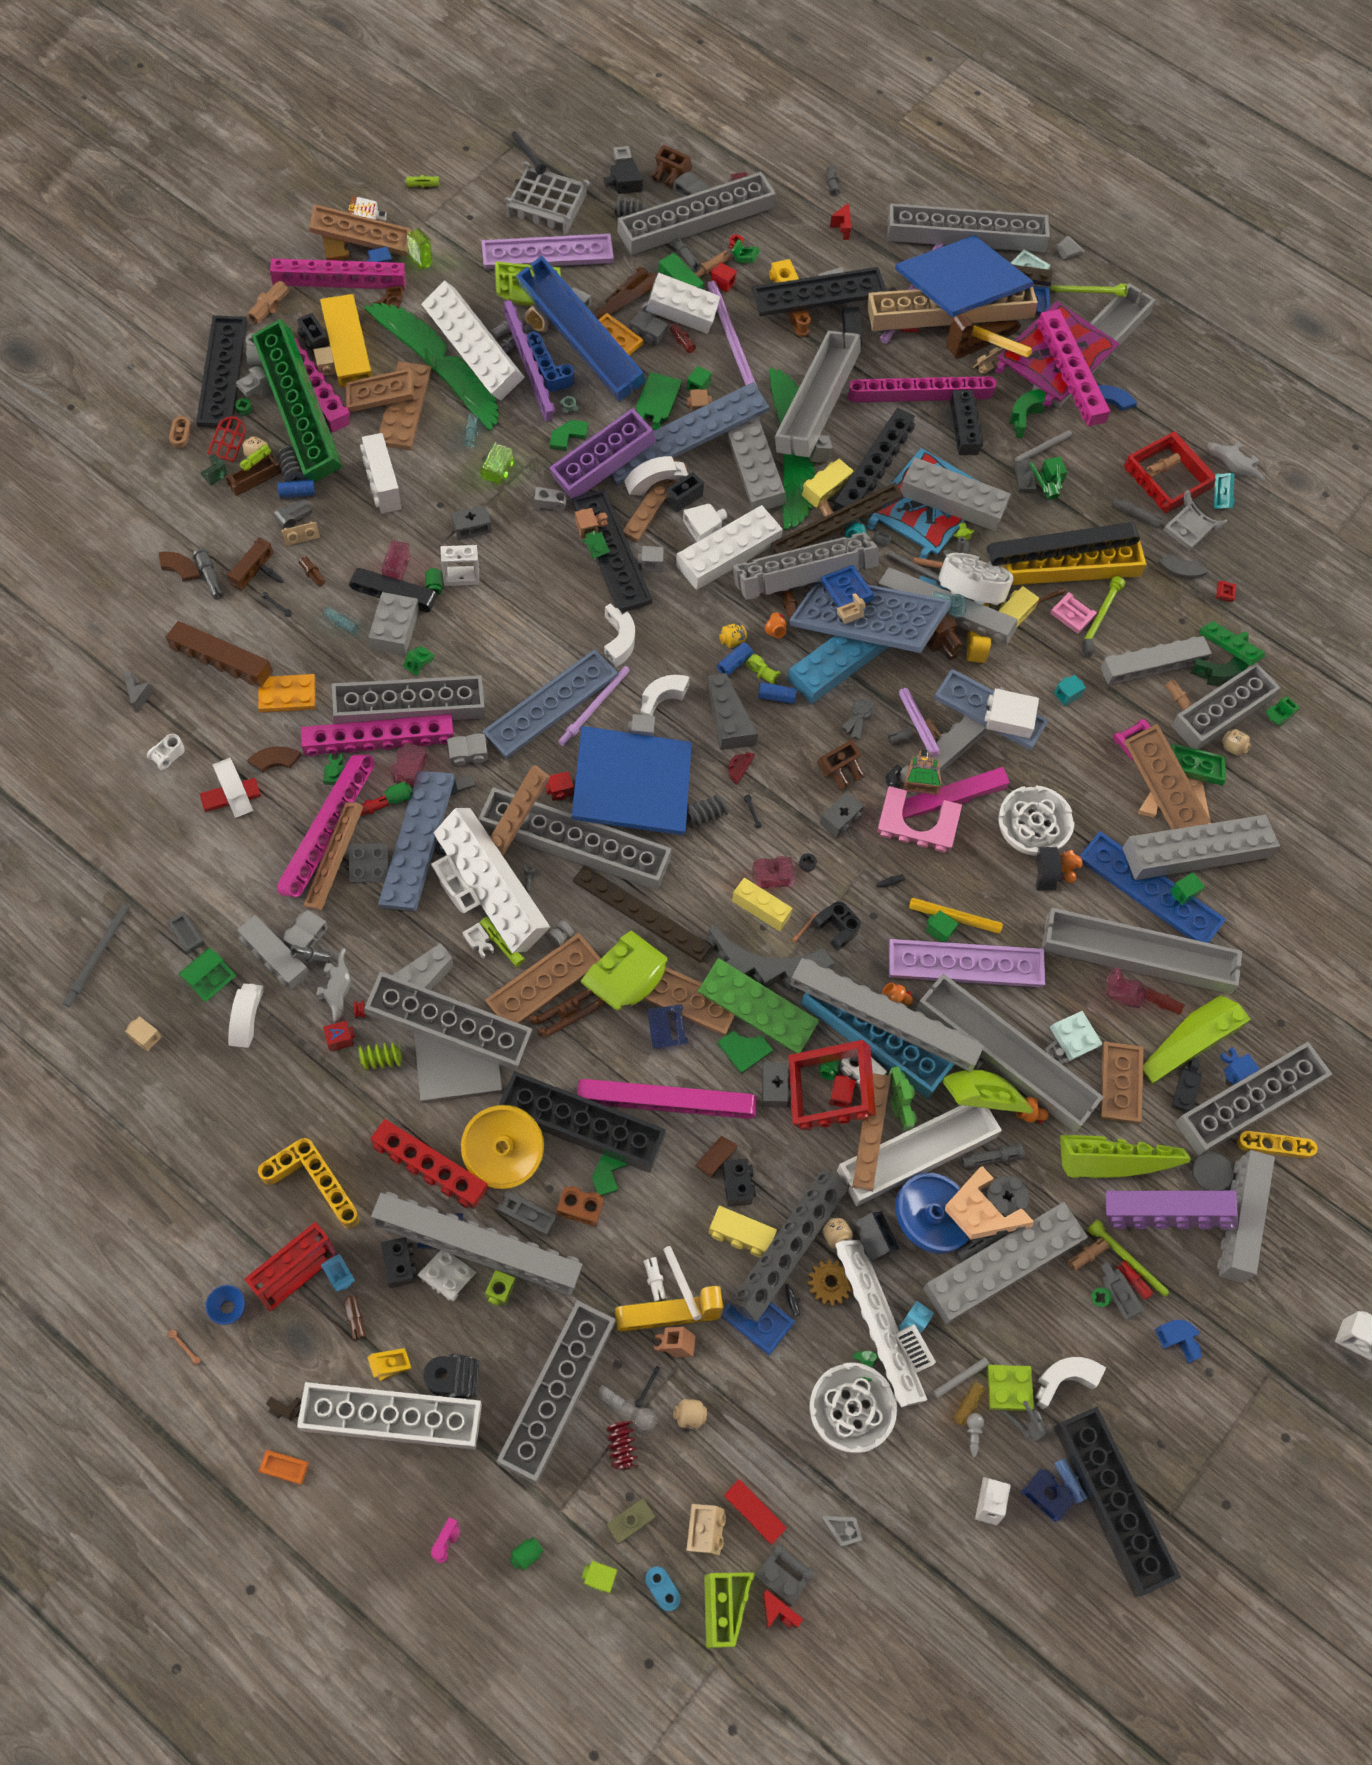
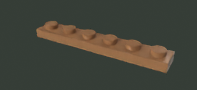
[623,459,687,543]
[490,765,550,856]
[303,802,363,911]
[852,1073,891,1192]

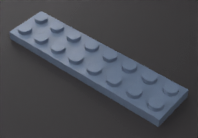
[482,649,618,759]
[378,771,455,911]

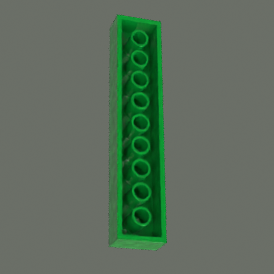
[252,319,343,483]

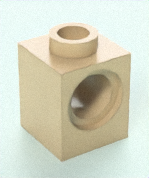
[314,347,336,376]
[125,1016,161,1052]

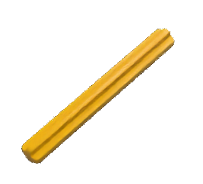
[972,325,1032,357]
[909,898,1003,934]

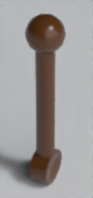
[1037,588,1065,606]

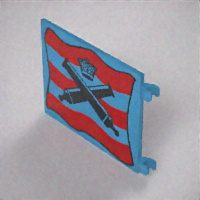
[867,448,980,559]

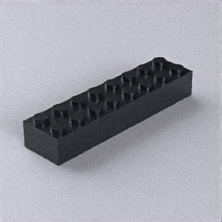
[499,1071,666,1173]
[1053,1406,1181,1598]

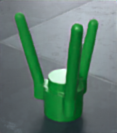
[1029,462,1063,500]

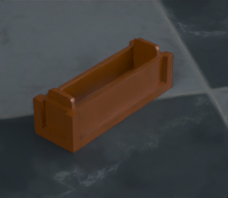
[225,453,282,496]
[227,537,274,591]

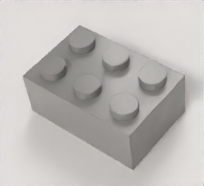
[368,592,419,656]

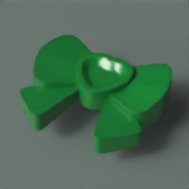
[852,1351,879,1382]

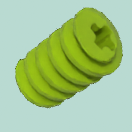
[359,1041,402,1071]

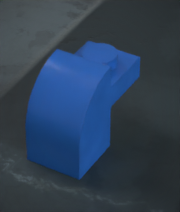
[1155,1320,1202,1364]

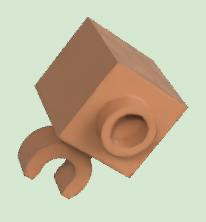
[575,508,608,539]
[654,1327,696,1358]

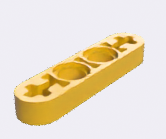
[1237,1131,1318,1159]

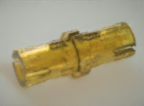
[952,1381,985,1426]

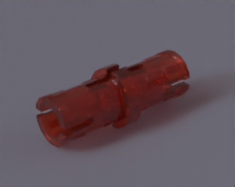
[670,323,696,353]
[1143,987,1185,1015]

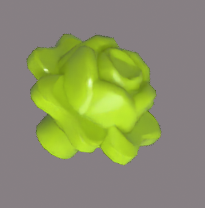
[953,523,975,540]

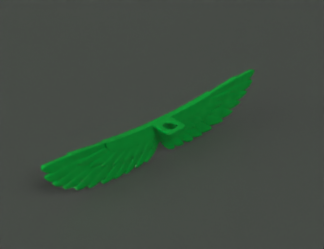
[364,303,499,431]
[769,367,816,530]

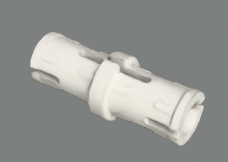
[643,1257,668,1302]

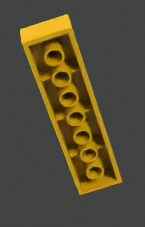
[1001,541,1146,585]

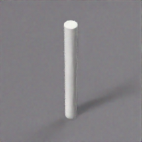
[664,1246,702,1320]

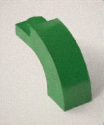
[1009,389,1046,438]

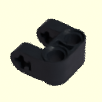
[811,901,861,951]

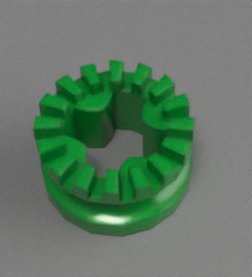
[235,398,252,416]
[1091,1287,1113,1307]

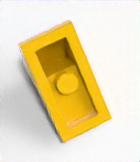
[367,1348,412,1381]

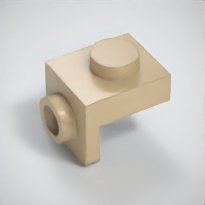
[837,593,866,624]

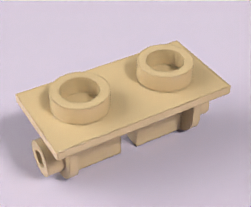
[973,347,1004,374]
[281,521,320,546]

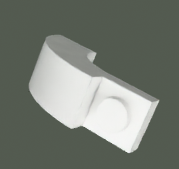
[640,675,690,716]
[212,758,253,818]
[431,854,481,913]
[228,983,264,1048]

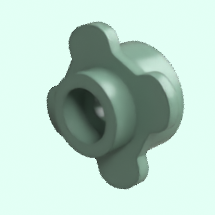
[560,396,579,413]

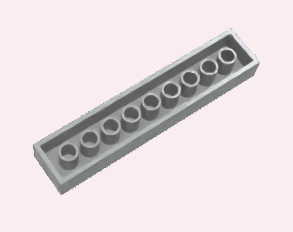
[617,172,776,255]
[887,203,1050,252]
[478,787,672,891]
[371,1192,582,1296]

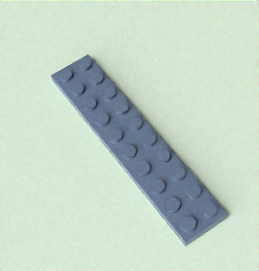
[611,382,770,486]

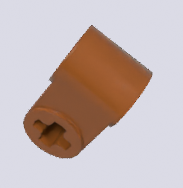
[788,309,811,337]

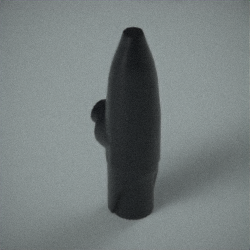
[259,564,284,583]
[876,874,905,887]
[785,1284,801,1317]

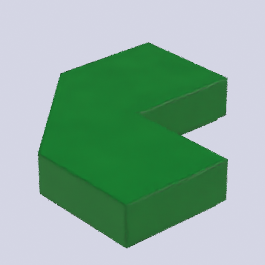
[550,420,588,451]
[592,1155,629,1197]

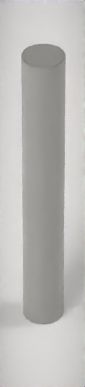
[932,1357,989,1399]

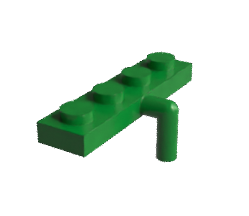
[1200,621,1265,666]

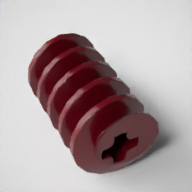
[606,1421,639,1470]

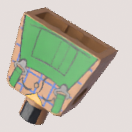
[903,750,941,795]

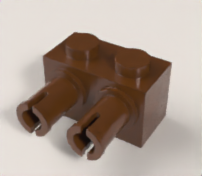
[651,145,692,189]
[926,612,963,660]
[817,740,866,790]

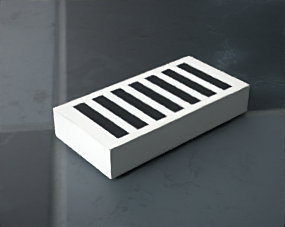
[895,1324,936,1373]

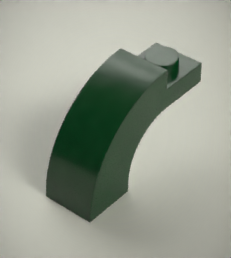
[1190,655,1249,686]

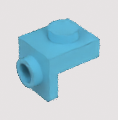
[899,1301,934,1334]

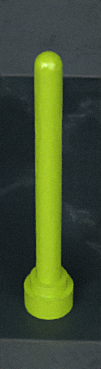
[1050,284,1128,297]
[1084,576,1125,639]
[1087,1218,1169,1296]

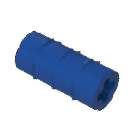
[278,480,315,498]
[717,642,753,676]
[758,682,797,704]

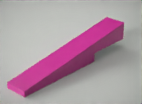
[902,767,1010,820]

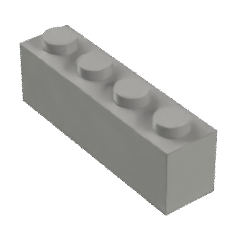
[237,915,310,990]

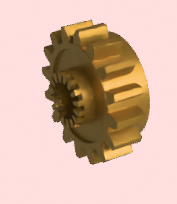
[807,1259,853,1307]

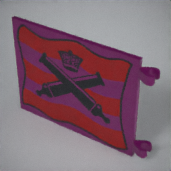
[995,301,1120,407]

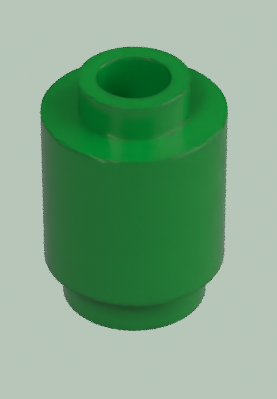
[425,568,443,596]
[384,781,413,805]
[509,1537,544,1571]

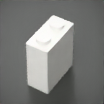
[984,688,1039,738]

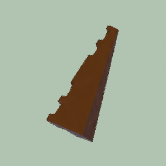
[593,267,657,320]

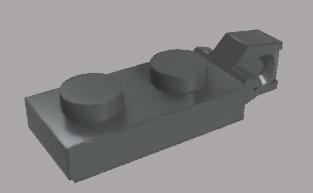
[1101,1262,1145,1321]

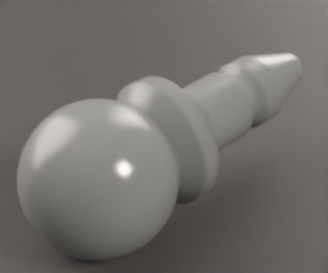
[966,1413,984,1457]

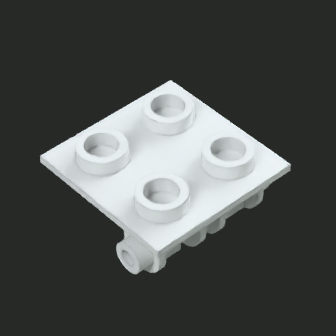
[418,1251,476,1302]

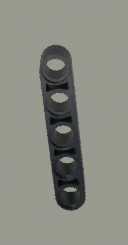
[349,568,437,613]

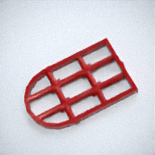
[207,416,246,463]

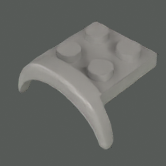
[1163,490,1227,551]

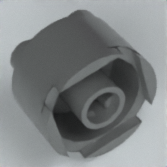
[984,1176,1029,1217]

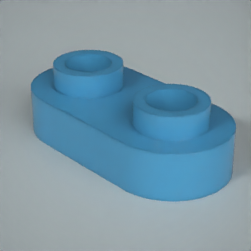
[645,1567,680,1612]

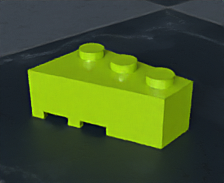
[704,1573,754,1648]

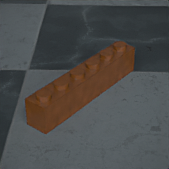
[166,621,273,687]

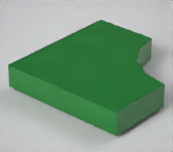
[717,1031,773,1074]

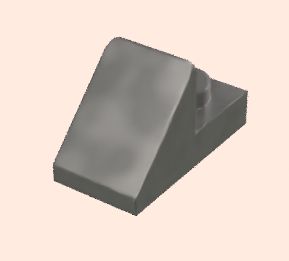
[123,670,153,712]

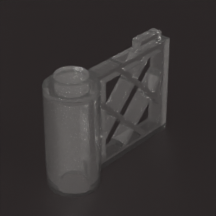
[598,1385,657,1437]

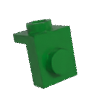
[732,240,760,263]
[582,531,610,559]
[403,646,435,676]

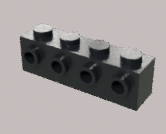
[950,390,983,455]

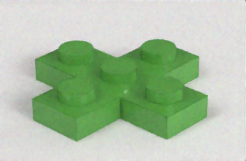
[888,1066,916,1131]

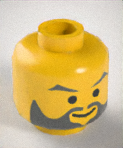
[719,623,747,648]

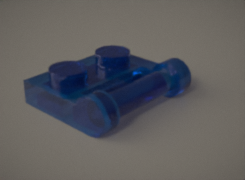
[647,1004,688,1049]

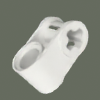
[147,734,185,770]

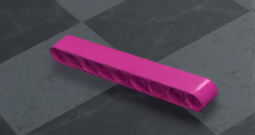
[848,376,996,402]
[277,755,374,897]
[577,1079,757,1119]

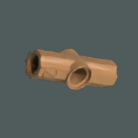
[247,281,289,325]

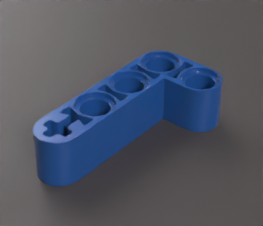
[527,332,575,392]

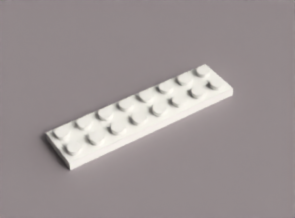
[835,1240,927,1407]

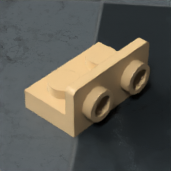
[687,1504,726,1556]

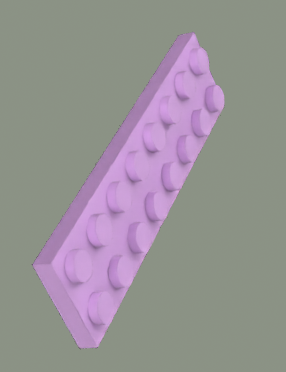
[481,234,614,270]
[889,939,1045,988]

